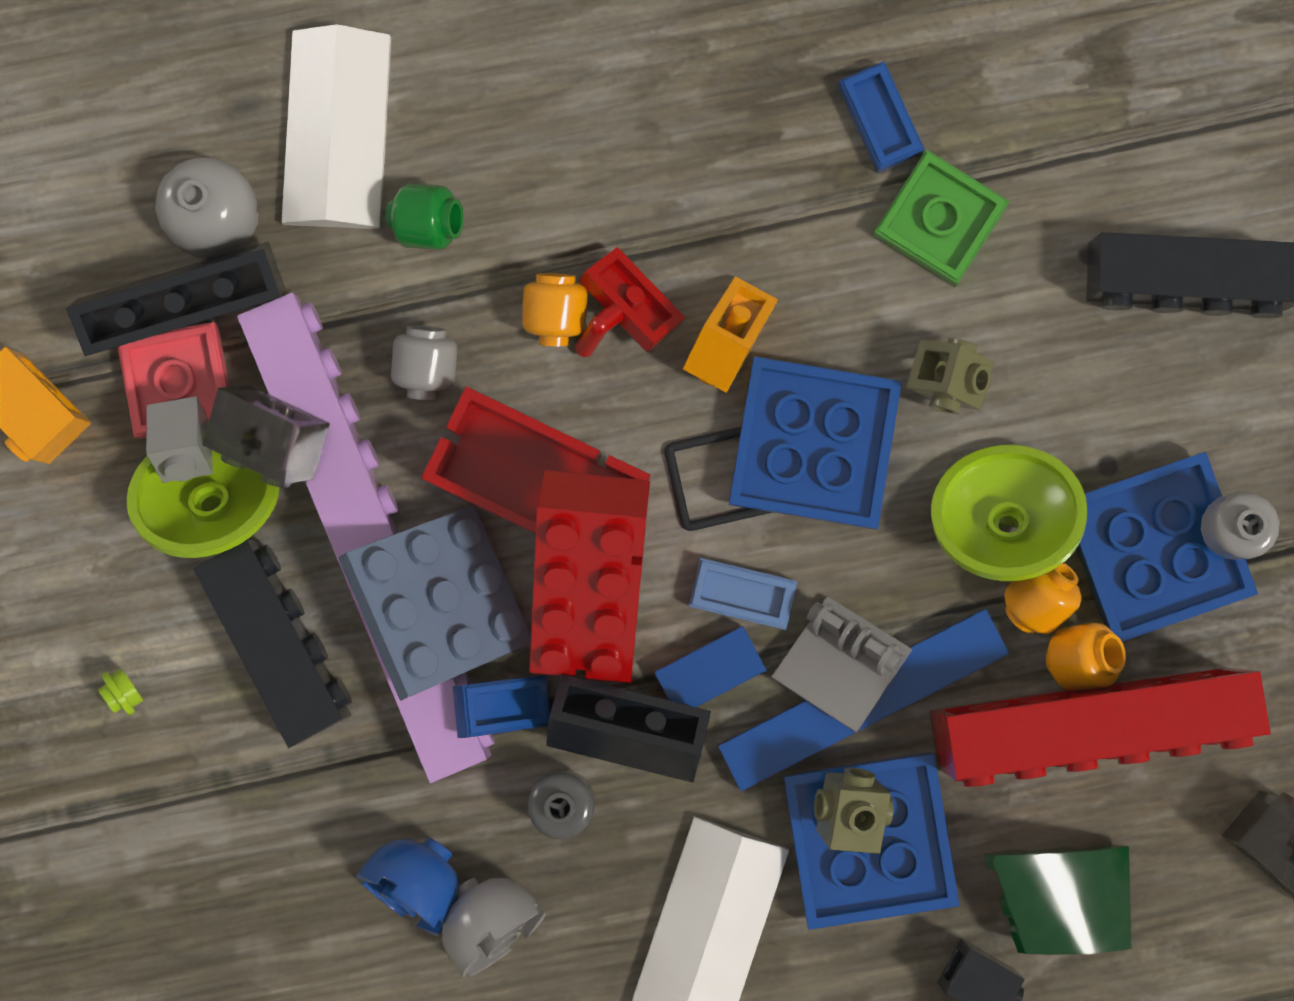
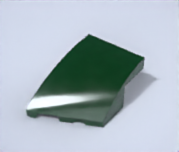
[985,844,1132,955]

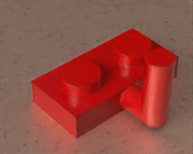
[575,247,685,357]

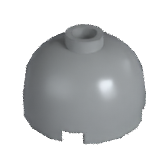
[155,157,259,259]
[441,878,546,977]

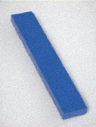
[718,609,1009,791]

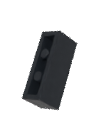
[546,674,711,783]

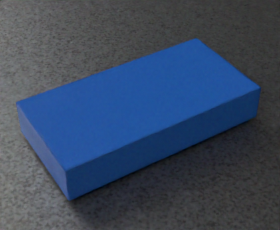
[838,61,925,173]
[654,626,767,707]
[452,675,550,738]

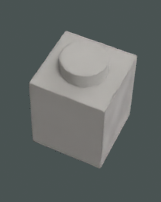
[146,396,213,483]

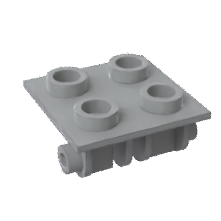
[771,596,912,733]

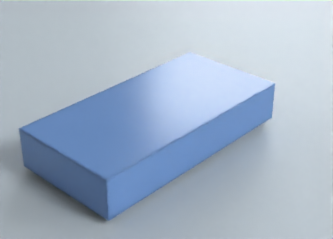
[688,558,797,630]

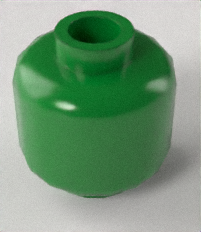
[386,184,464,250]

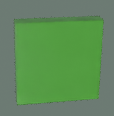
[872,149,1010,287]

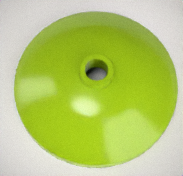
[127,426,280,558]
[931,445,1087,581]

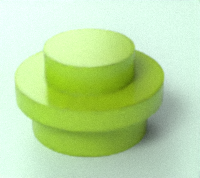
[98,668,144,716]

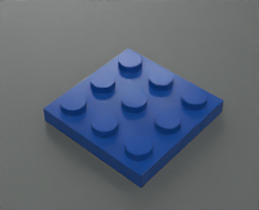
[728,356,902,530]
[1076,452,1258,642]
[783,752,960,930]

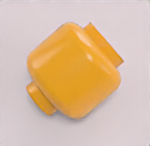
[522,273,588,346]
[1004,563,1082,634]
[1045,622,1126,692]

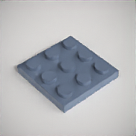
[338,505,531,701]

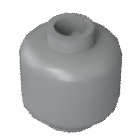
[391,326,457,400]
[1201,492,1280,560]

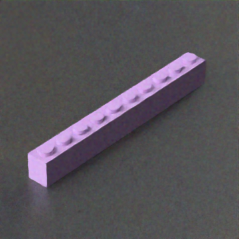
[237,292,495,784]

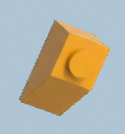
[683,276,778,393]
[0,346,92,464]

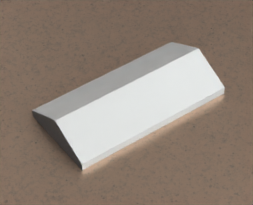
[282,24,391,229]
[631,816,789,1001]

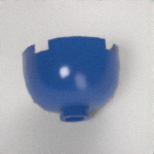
[356,837,460,936]

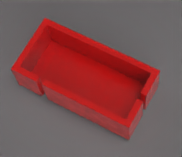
[421,386,651,534]
[530,470,650,683]

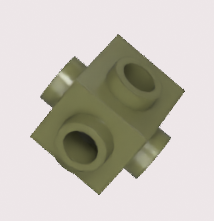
[906,338,994,414]
[814,767,894,854]

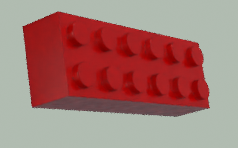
[930,667,1271,787]

